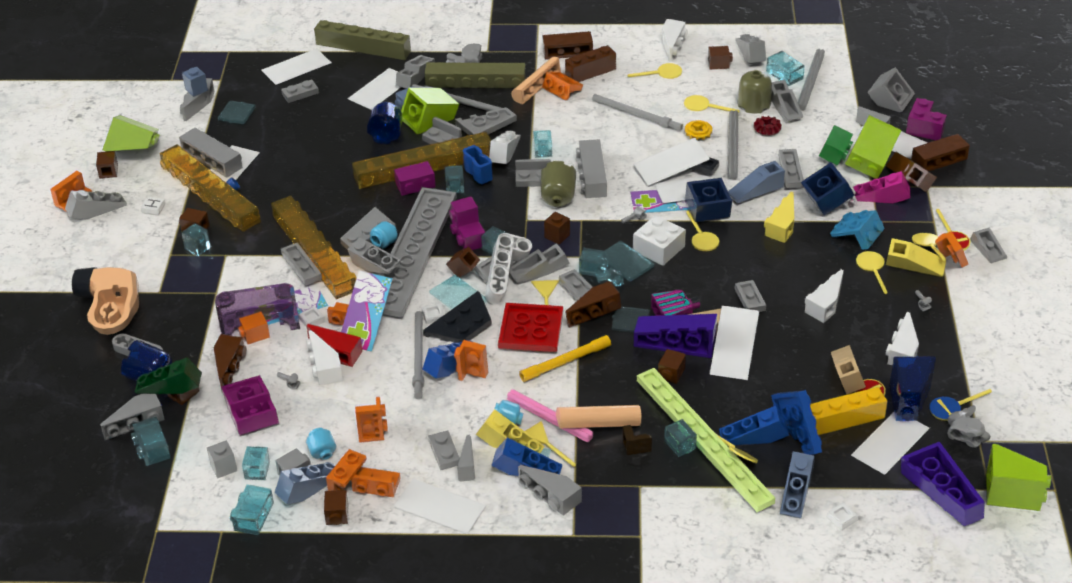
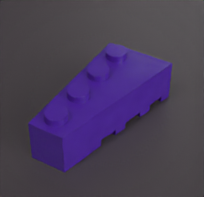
[634,314,717,358]
[901,442,985,527]

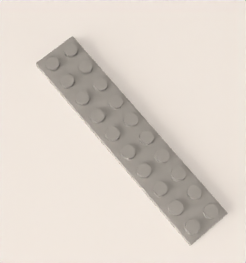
[380,187,457,318]

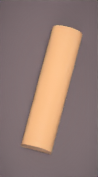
[511,57,561,105]
[556,405,641,428]

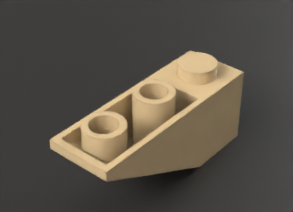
[831,345,866,394]

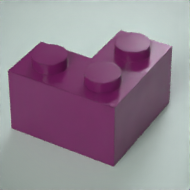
[906,98,947,140]
[449,197,486,250]

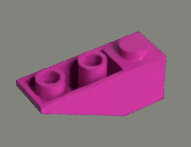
[851,171,910,204]

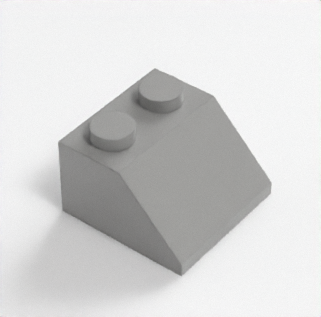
[868,67,915,112]

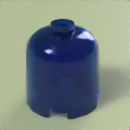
[367,102,403,144]
[121,340,172,381]

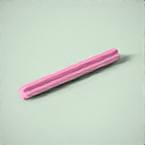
[507,389,593,442]

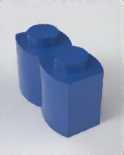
[463,145,493,184]

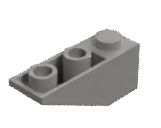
[735,34,766,63]
[180,78,215,121]
[65,190,127,219]
[347,237,401,274]
[100,394,165,440]
[518,465,582,516]

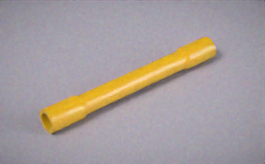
[519,335,611,382]

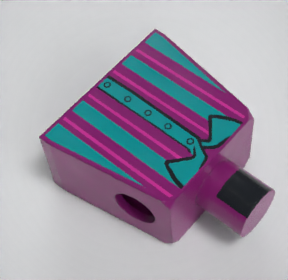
[651,290,700,316]

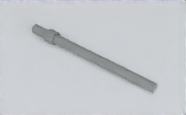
[412,84,501,111]
[592,94,683,131]
[412,311,424,398]

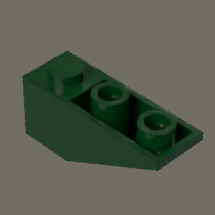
[135,357,202,394]

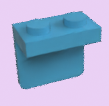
[830,210,885,250]

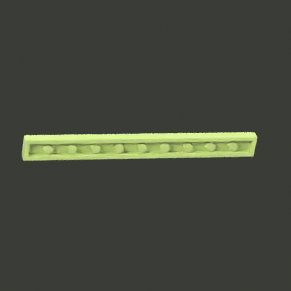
[637,368,775,512]

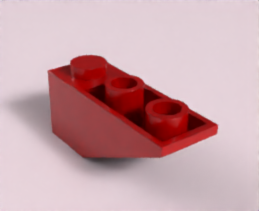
[306,324,363,367]

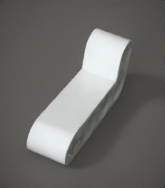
[485,233,532,304]

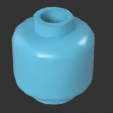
[370,221,397,249]
[494,400,524,425]
[306,428,337,460]

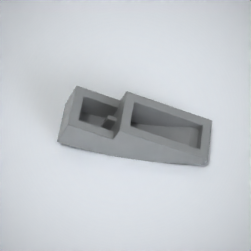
[395,55,435,88]
[771,80,803,121]
[509,243,569,283]

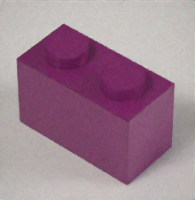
[394,161,436,196]

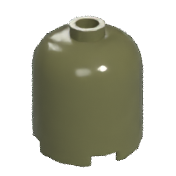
[737,70,772,114]
[541,161,576,207]

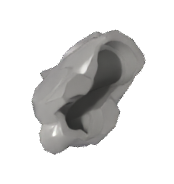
[446,43,482,63]
[947,405,991,448]

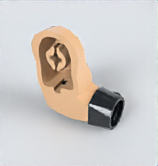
[72,267,139,335]

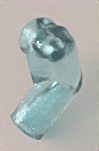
[596,269,624,287]

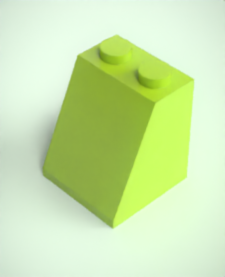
[399,88,459,134]
[102,115,160,151]
[845,115,901,179]
[986,444,1051,511]

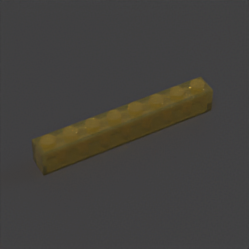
[352,132,491,189]
[160,144,261,232]
[271,196,357,300]

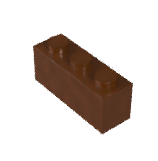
[542,31,593,60]
[565,45,616,82]
[911,134,970,172]

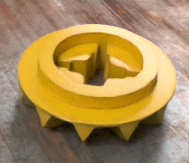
[685,120,713,140]

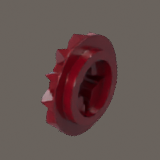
[754,115,782,135]

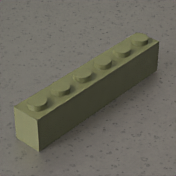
[314,20,411,60]
[425,62,526,88]

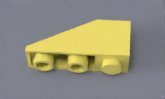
[764,192,794,243]
[886,238,946,277]
[476,409,545,453]

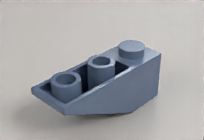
[728,161,785,203]
[780,451,815,518]
[274,462,335,504]

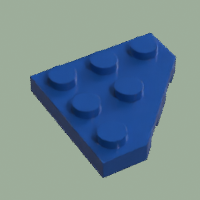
[771,390,822,454]

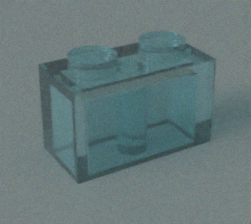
[766,51,805,86]
[131,417,170,466]
[230,484,274,535]

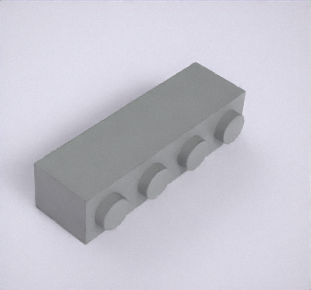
[179,128,243,178]
[576,139,607,198]

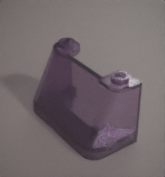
[215,283,300,336]

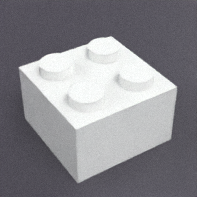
[633,215,686,266]

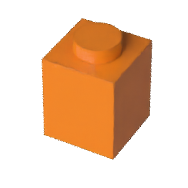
[238,312,270,344]

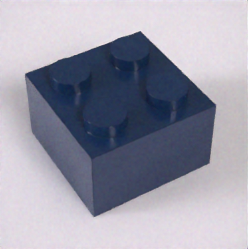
[801,162,855,216]
[685,177,732,222]

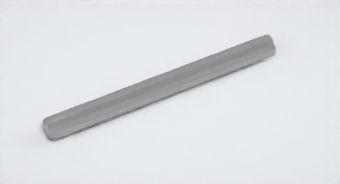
[798,49,825,111]
[728,110,738,179]

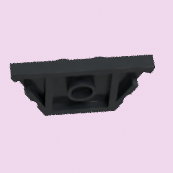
[423,291,492,343]

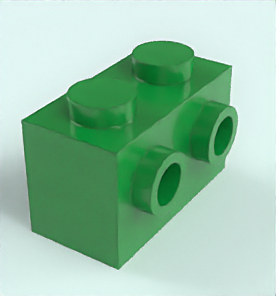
[819,125,853,165]

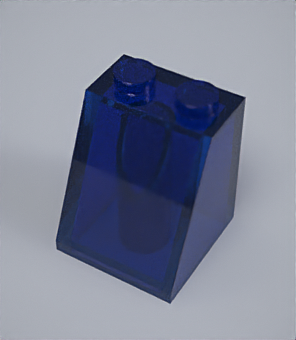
[889,356,936,421]

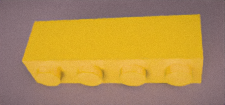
[810,387,887,435]

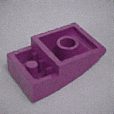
[221,375,279,435]

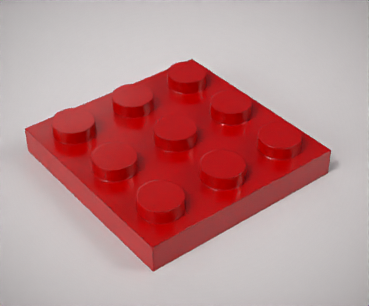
[498,303,564,352]

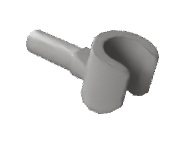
[621,206,647,223]
[915,290,932,311]
[277,372,300,390]

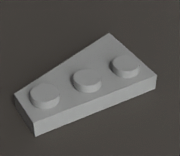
[455,107,517,140]
[340,207,396,249]

